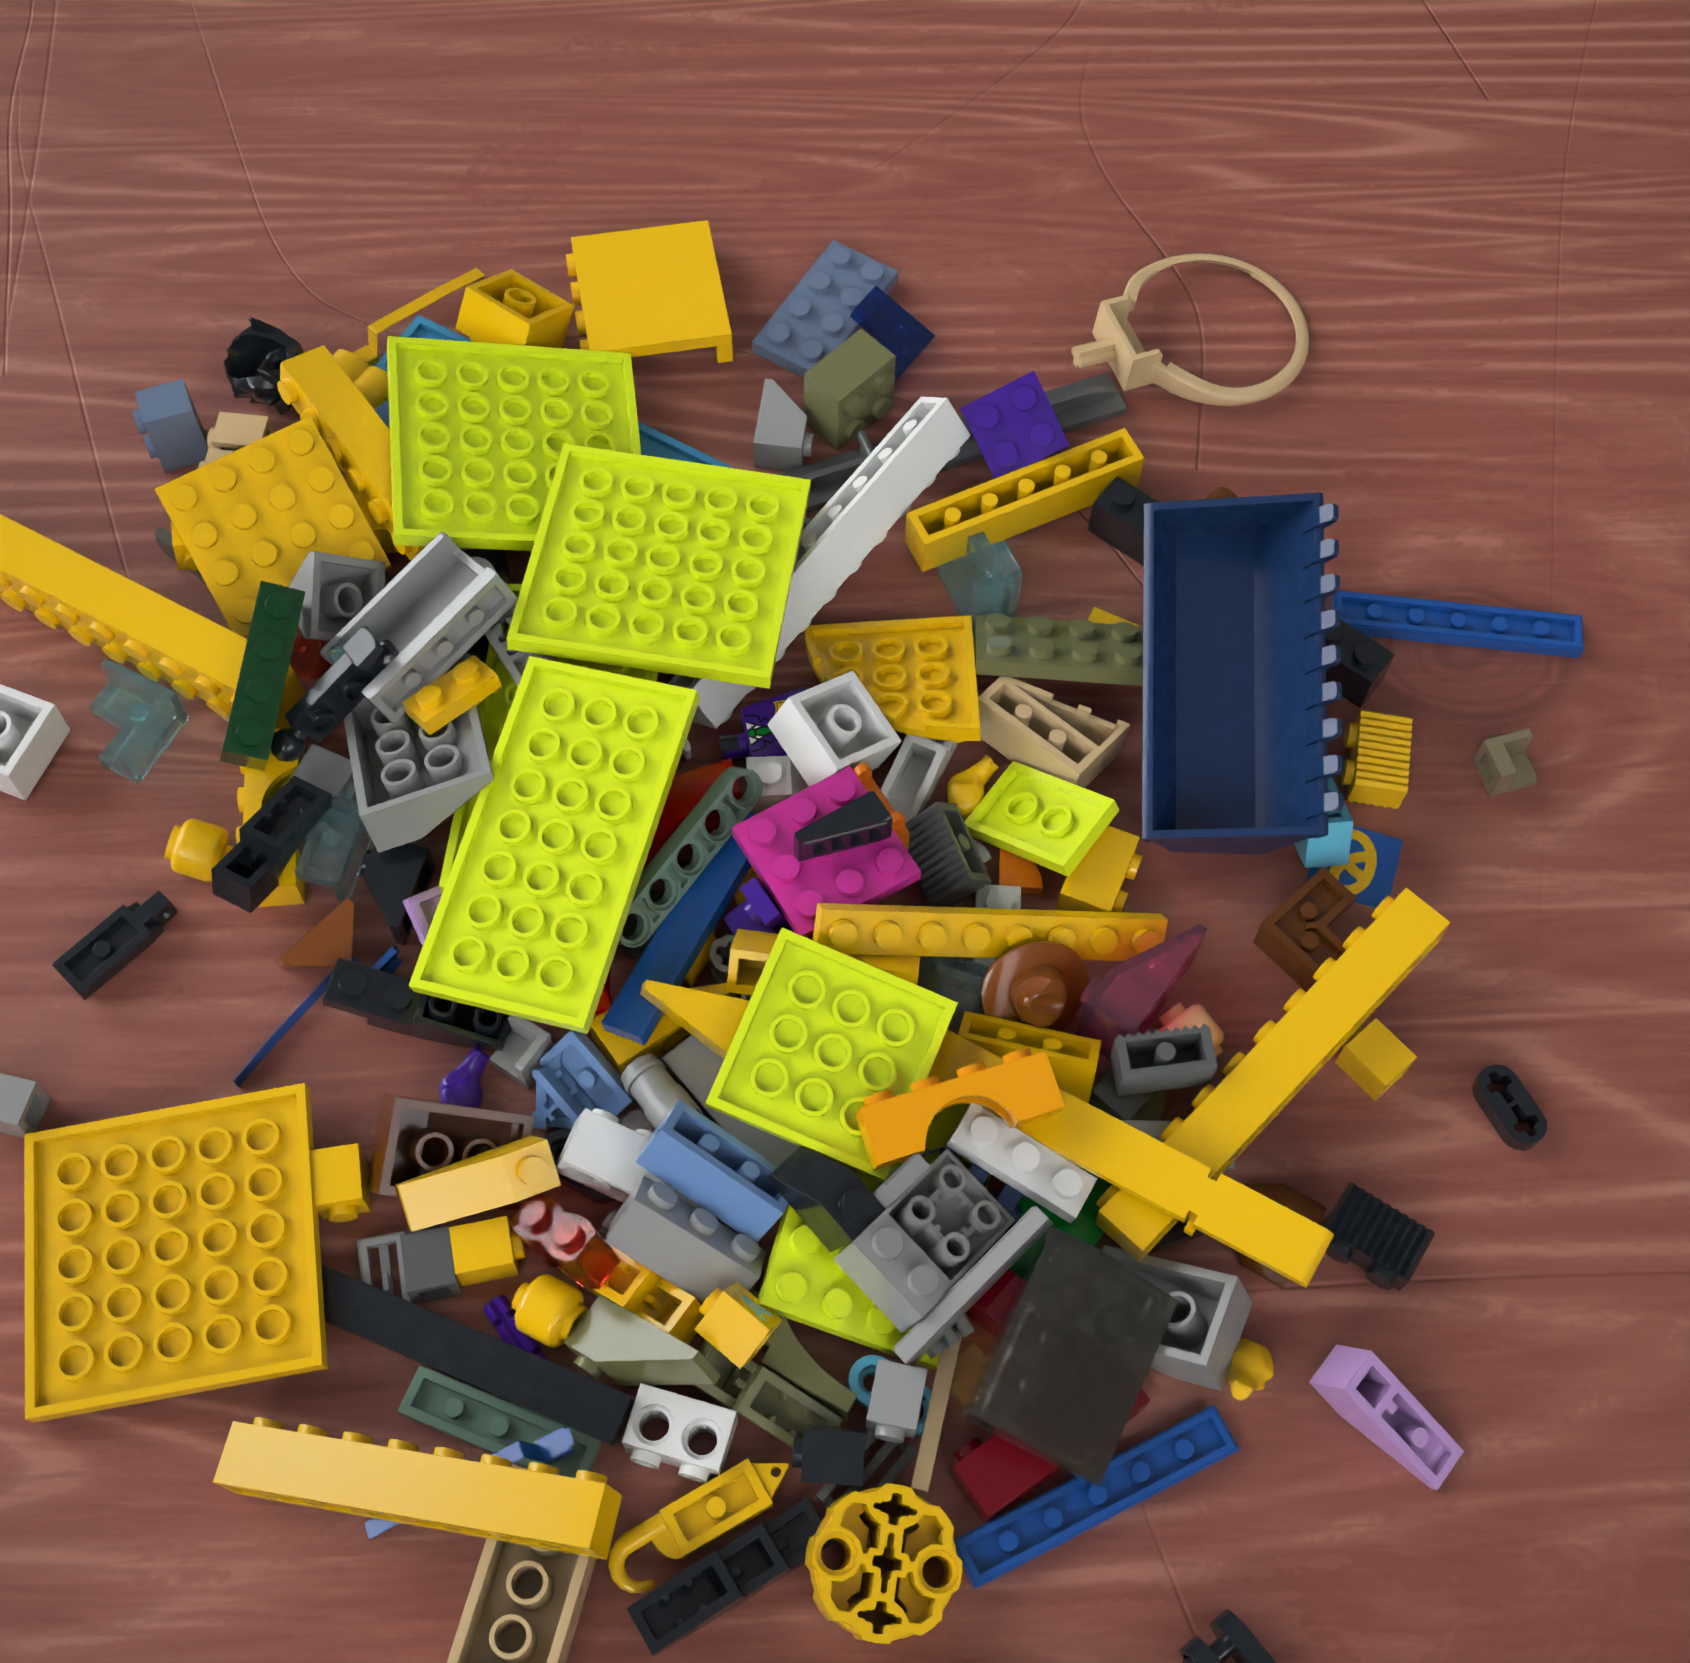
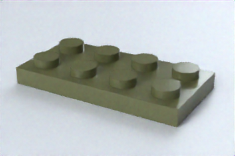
[974,613,1143,686]

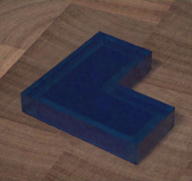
[850,286,935,384]

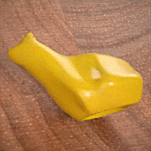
[947,755,998,821]
[1226,1338,1274,1401]

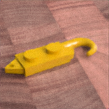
[608,1458,789,1593]

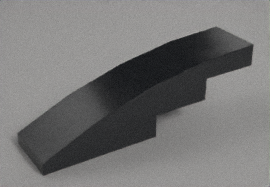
[626,1497,835,1656]

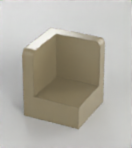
[1472,728,1538,797]

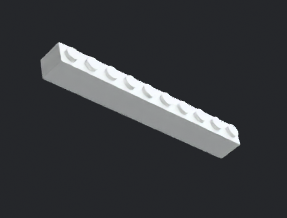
[668,396,971,729]

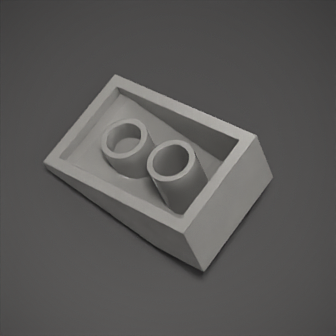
[1074,1245,1252,1391]

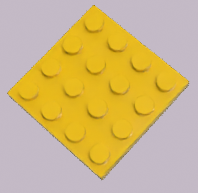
[154,416,391,639]

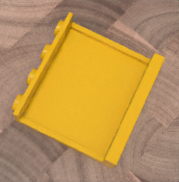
[566,220,733,363]

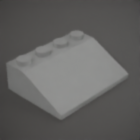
[344,659,494,853]

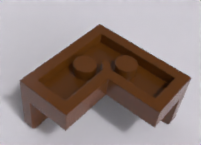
[1253,867,1357,992]

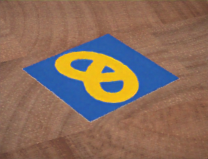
[1306,826,1403,908]

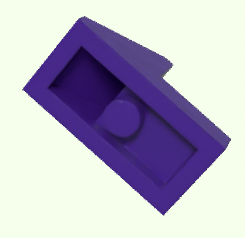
[724,877,794,935]

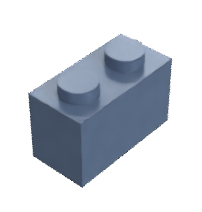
[132,379,208,472]

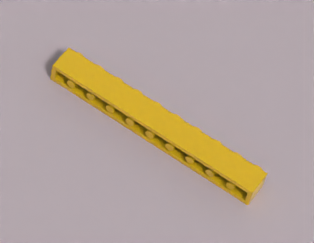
[1096,887,1450,1263]

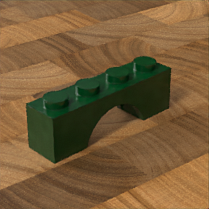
[219,581,306,771]

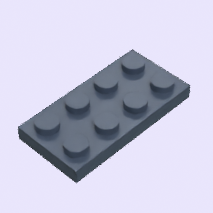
[752,240,898,378]

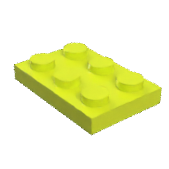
[965,761,1120,877]

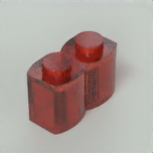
[510,1194,621,1289]

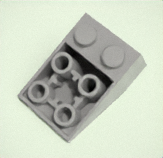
[833,1149,1015,1333]

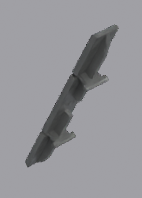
[776,372,1127,514]

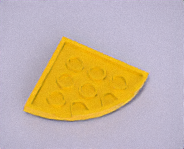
[805,615,981,743]

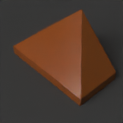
[275,897,354,968]

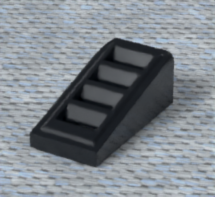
[794,791,893,862]

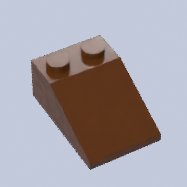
[366,1094,535,1211]

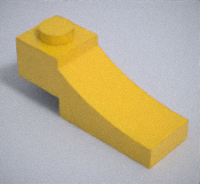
[557,1228,704,1345]

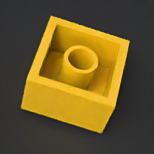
[455,269,574,348]

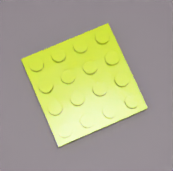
[705,927,958,1182]

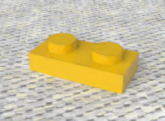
[402,655,502,735]

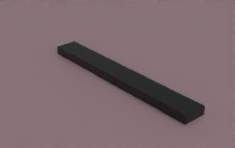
[321,1264,635,1447]

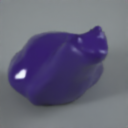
[439,1046,490,1108]

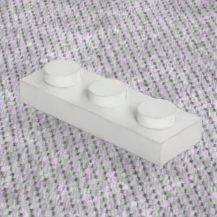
[946,1104,1097,1224]

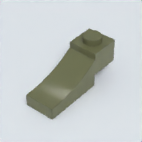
[749,1288,857,1423]
[693,1340,843,1448]

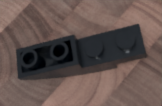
[323,958,510,1051]

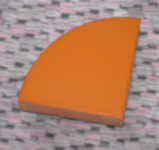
[998,848,1043,895]

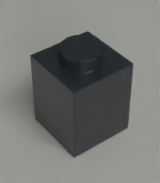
[792,1424,866,1486]

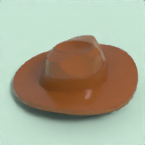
[980,941,1089,1032]

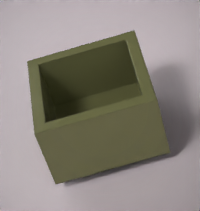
[804,329,896,451]

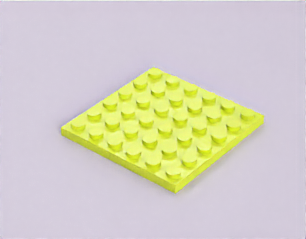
[387,336,641,551]
[506,443,811,689]

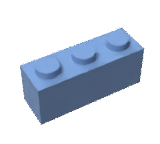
[636,1099,788,1243]

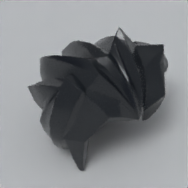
[223,317,304,416]

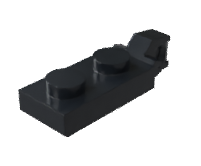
[52,890,178,1000]

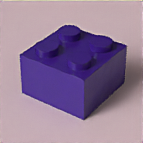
[960,371,1071,479]

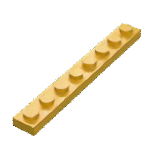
[812,903,1168,962]

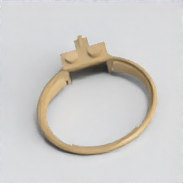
[1071,253,1309,406]

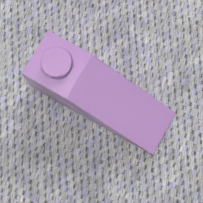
[1309,1344,1464,1490]

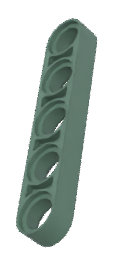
[618,766,763,948]

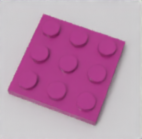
[732,766,921,939]

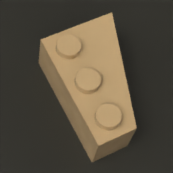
[978,676,1131,788]

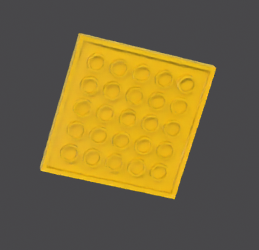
[24,1083,328,1423]

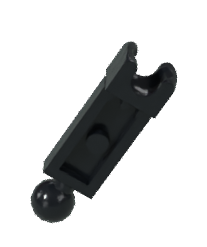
[271,626,400,762]

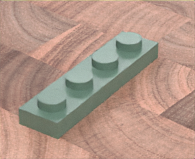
[397,1365,602,1478]

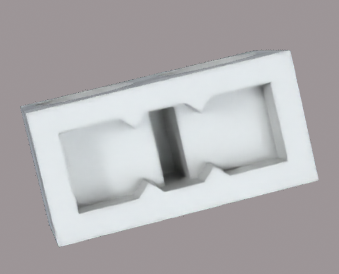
[622,1383,738,1483]

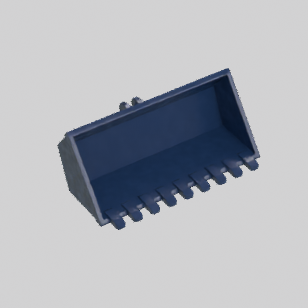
[1142,492,1344,855]

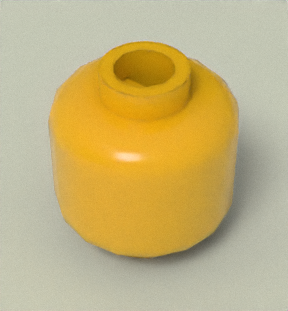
[164,818,235,882]
[512,1274,588,1348]

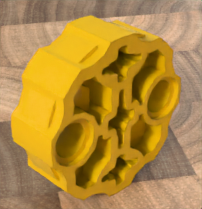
[805,1483,963,1644]

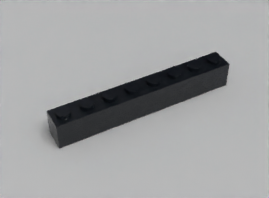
[1088,476,1395,708]

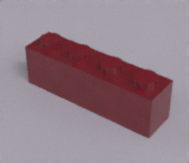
[950,1351,1151,1524]

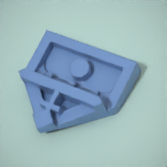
[532,1030,635,1129]

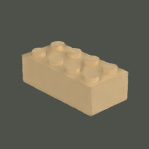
[447,1465,597,1663]

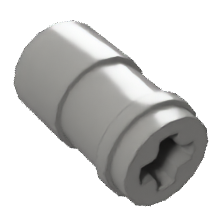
[621,1054,703,1129]

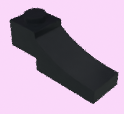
[211,776,332,913]

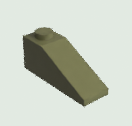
[564,1294,721,1386]

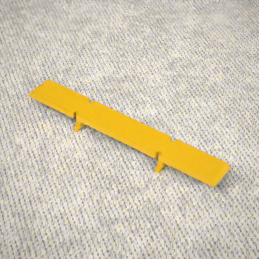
[928,1030,1334,1288]

